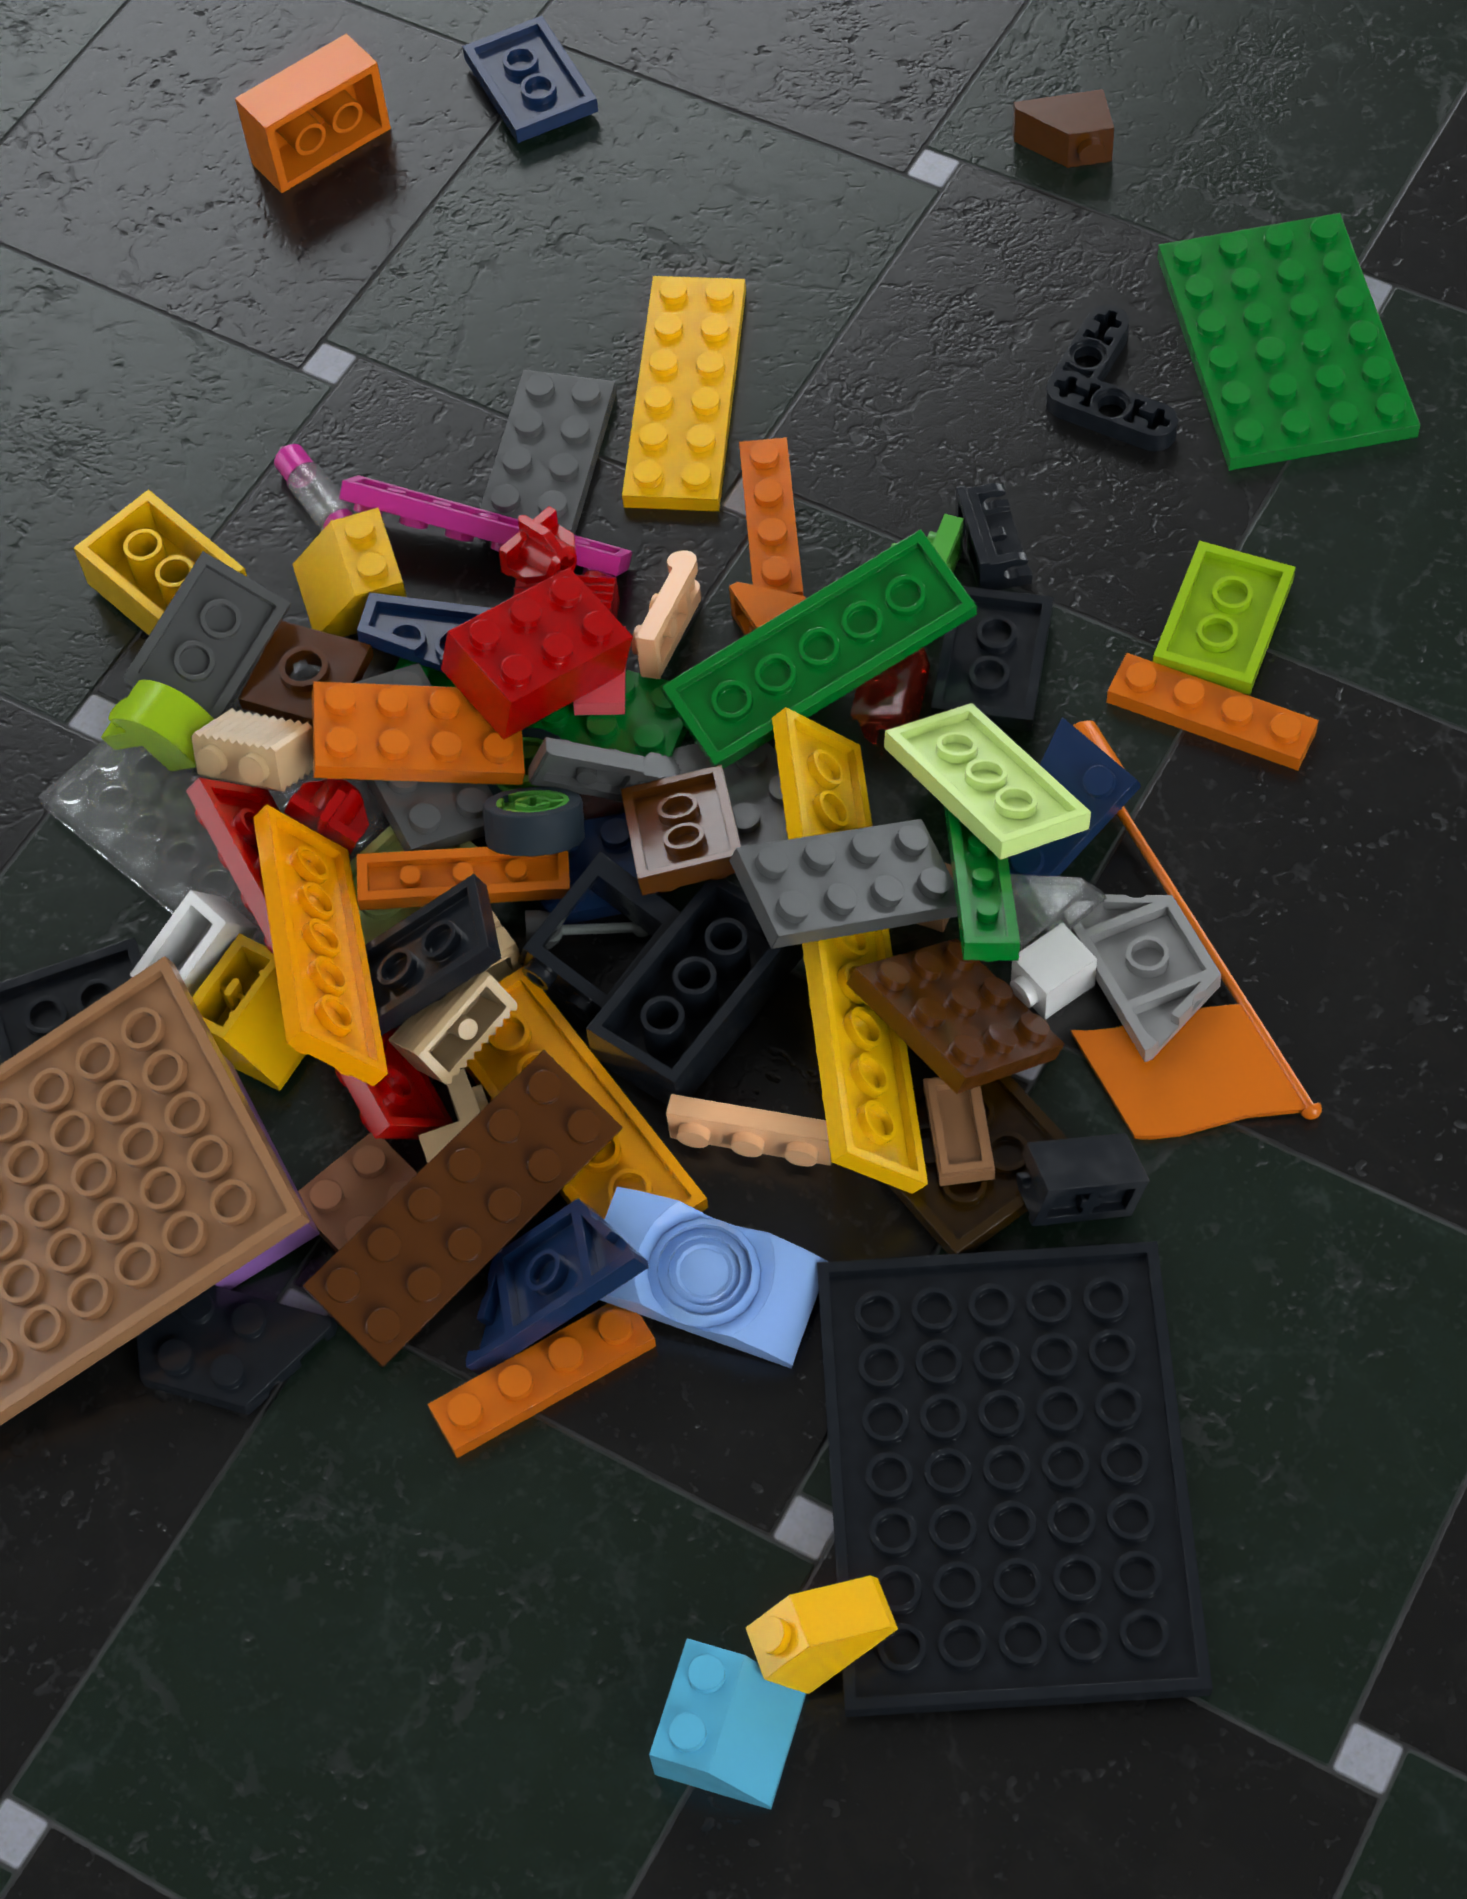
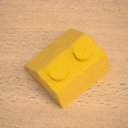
[292,508,407,637]

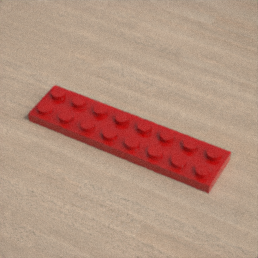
[186,777,454,1139]

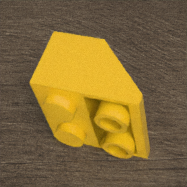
[192,933,305,1091]

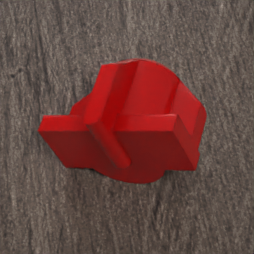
[499,506,577,584]
[284,778,369,855]

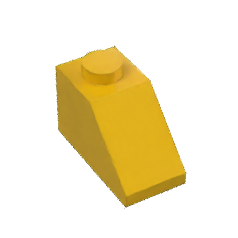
[745,1575,898,1694]

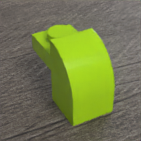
[101,680,214,772]

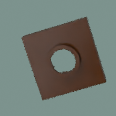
[238,621,374,728]

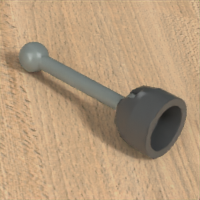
[525,910,649,950]

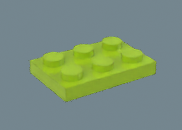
[1153,540,1296,695]

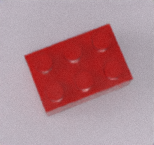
[441,567,633,740]

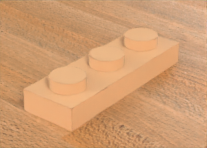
[666,1094,831,1167]

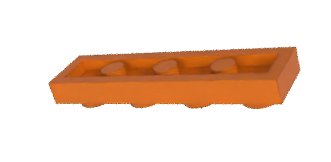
[739,437,804,596]
[1106,653,1319,771]
[357,847,570,910]
[427,1303,656,1458]

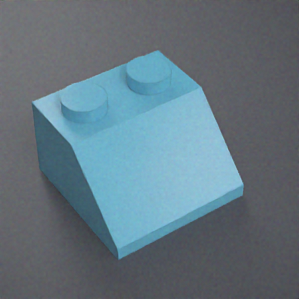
[649,1638,806,1810]

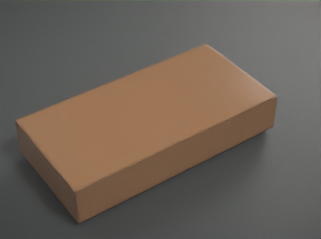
[923,1077,995,1186]

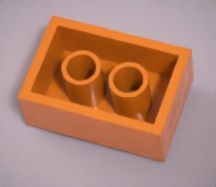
[235,33,391,193]

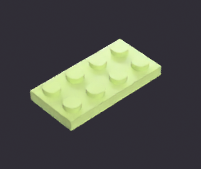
[884,703,1091,860]

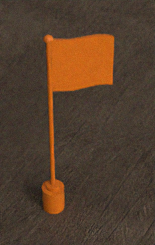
[1071,720,1322,1140]

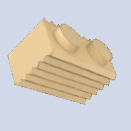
[191,708,314,792]
[389,971,517,1084]

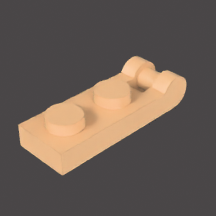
[632,551,701,679]

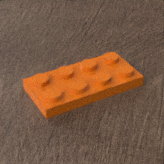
[312,681,525,785]

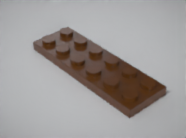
[303,1050,623,1368]

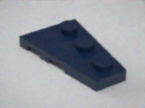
[1008,717,1141,903]

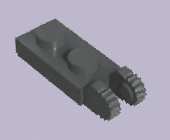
[528,737,681,802]

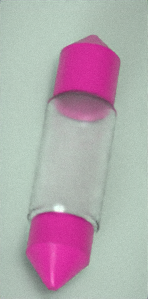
[274,444,354,531]

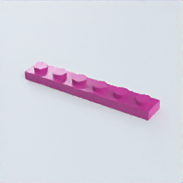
[339,475,633,577]

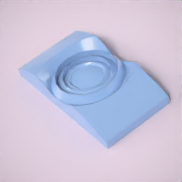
[600,1186,829,1368]

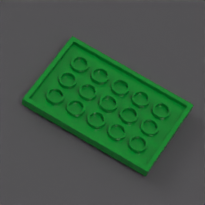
[1157,213,1420,471]

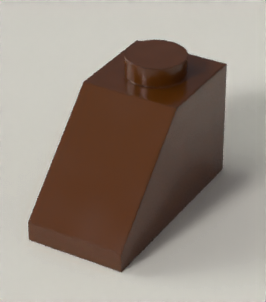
[1013,89,1114,168]

